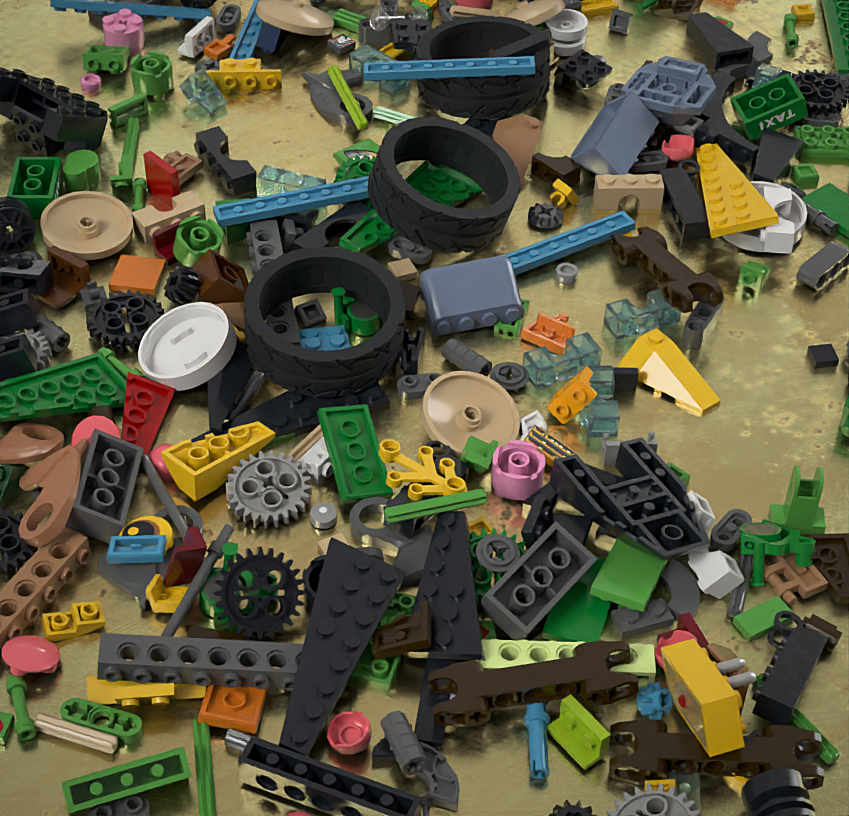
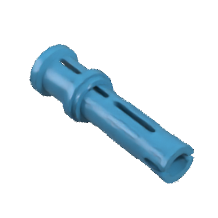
[524,701,550,779]

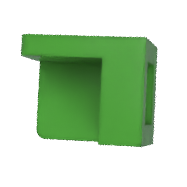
[459,436,499,474]

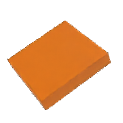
[108,255,167,296]
[198,684,269,734]

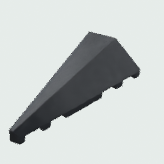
[208,340,255,436]

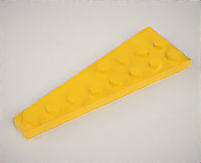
[695,143,779,238]

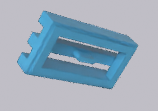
[107,535,167,564]

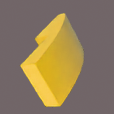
[41,601,106,642]

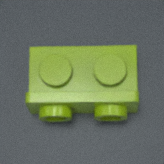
[547,694,611,769]

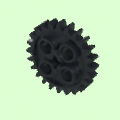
[791,69,849,116]
[86,290,164,350]
[0,507,38,580]
[213,547,306,640]

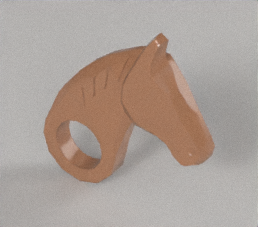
[0,422,64,464]
[18,438,89,547]

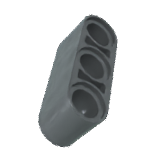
[796,241,849,290]
[682,291,725,349]

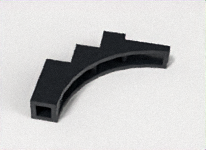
[694,70,759,168]

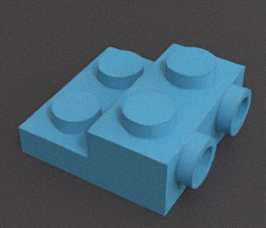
[298,325,351,351]

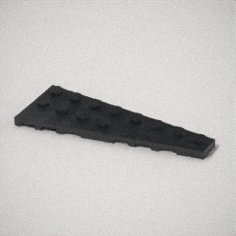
[191,382,390,442]
[278,537,406,756]

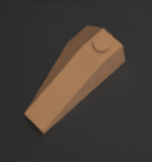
[492,114,544,185]

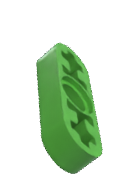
[60,698,143,744]

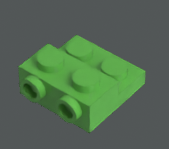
[82,45,130,74]

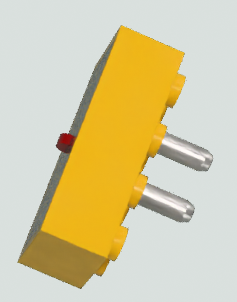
[661,638,756,757]

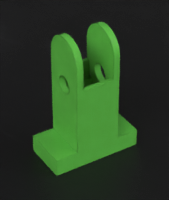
[769,465,826,534]

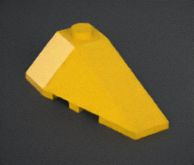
[617,328,721,414]
[161,421,275,501]

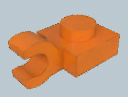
[203,34,237,61]

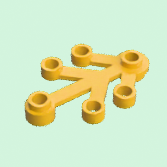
[378,439,467,501]

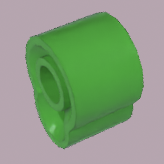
[62,150,101,193]

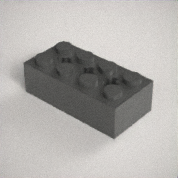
[65,428,144,544]
[479,521,598,640]

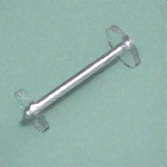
[370,6,428,31]

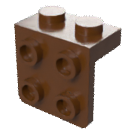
[32,246,91,309]

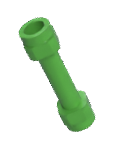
[784,13,799,49]
[132,177,147,212]
[97,347,146,378]
[5,674,36,741]

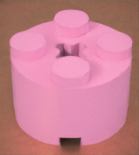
[103,9,145,54]
[491,440,545,501]

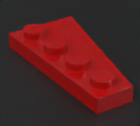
[121,372,176,466]

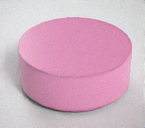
[80,74,102,91]

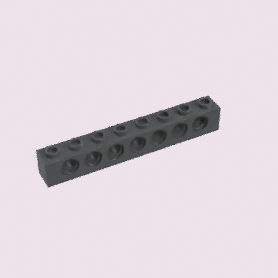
[246,220,300,346]
[97,633,303,691]

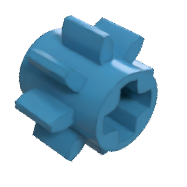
[636,682,673,720]

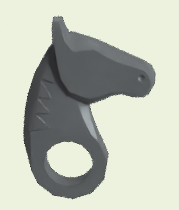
[301,69,373,126]
[349,496,433,591]
[97,505,204,609]

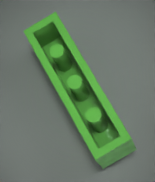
[60,746,192,813]

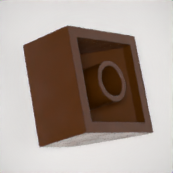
[191,248,249,304]

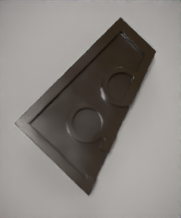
[800,533,849,604]

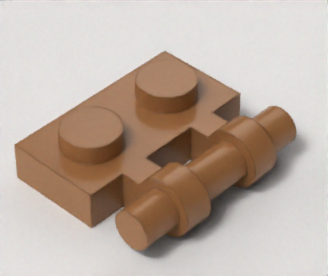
[163,150,203,186]
[764,552,828,606]

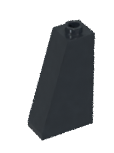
[686,12,754,70]
[752,127,804,185]

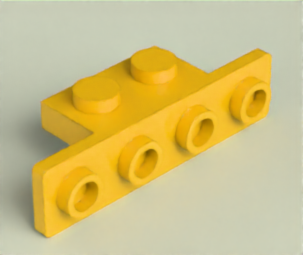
[199,58,282,91]
[87,675,206,708]

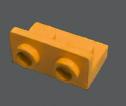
[546,366,597,424]

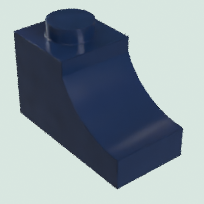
[256,22,291,54]

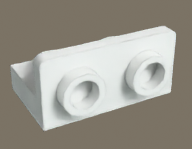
[177,16,215,58]
[295,437,333,485]

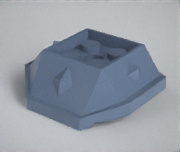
[621,56,716,126]

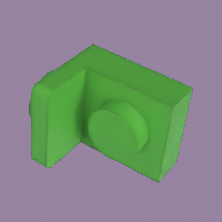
[110,154,134,190]
[738,260,771,290]

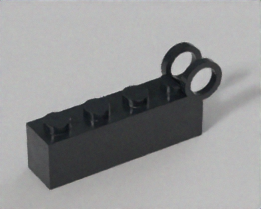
[658,160,710,241]
[383,440,470,539]
[751,611,828,726]

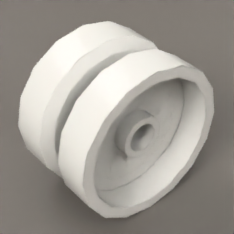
[544,9,588,56]

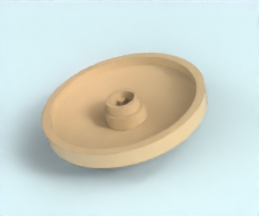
[256,0,334,36]
[502,0,566,26]
[40,191,133,260]
[420,371,520,460]

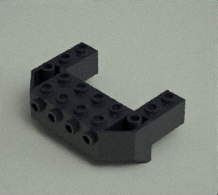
[0,67,108,153]

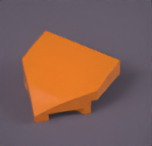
[520,313,576,356]

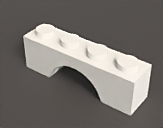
[759,187,795,254]
[687,490,745,599]

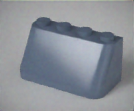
[571,91,659,175]
[419,256,524,337]

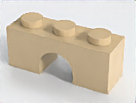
[593,174,664,210]
[132,190,206,245]

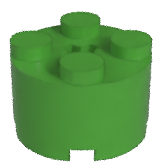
[130,51,174,98]
[173,216,223,267]

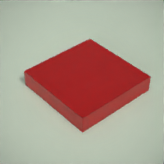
[143,150,180,208]

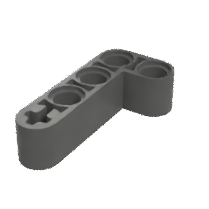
[359,0,399,45]

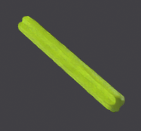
[328,65,368,131]

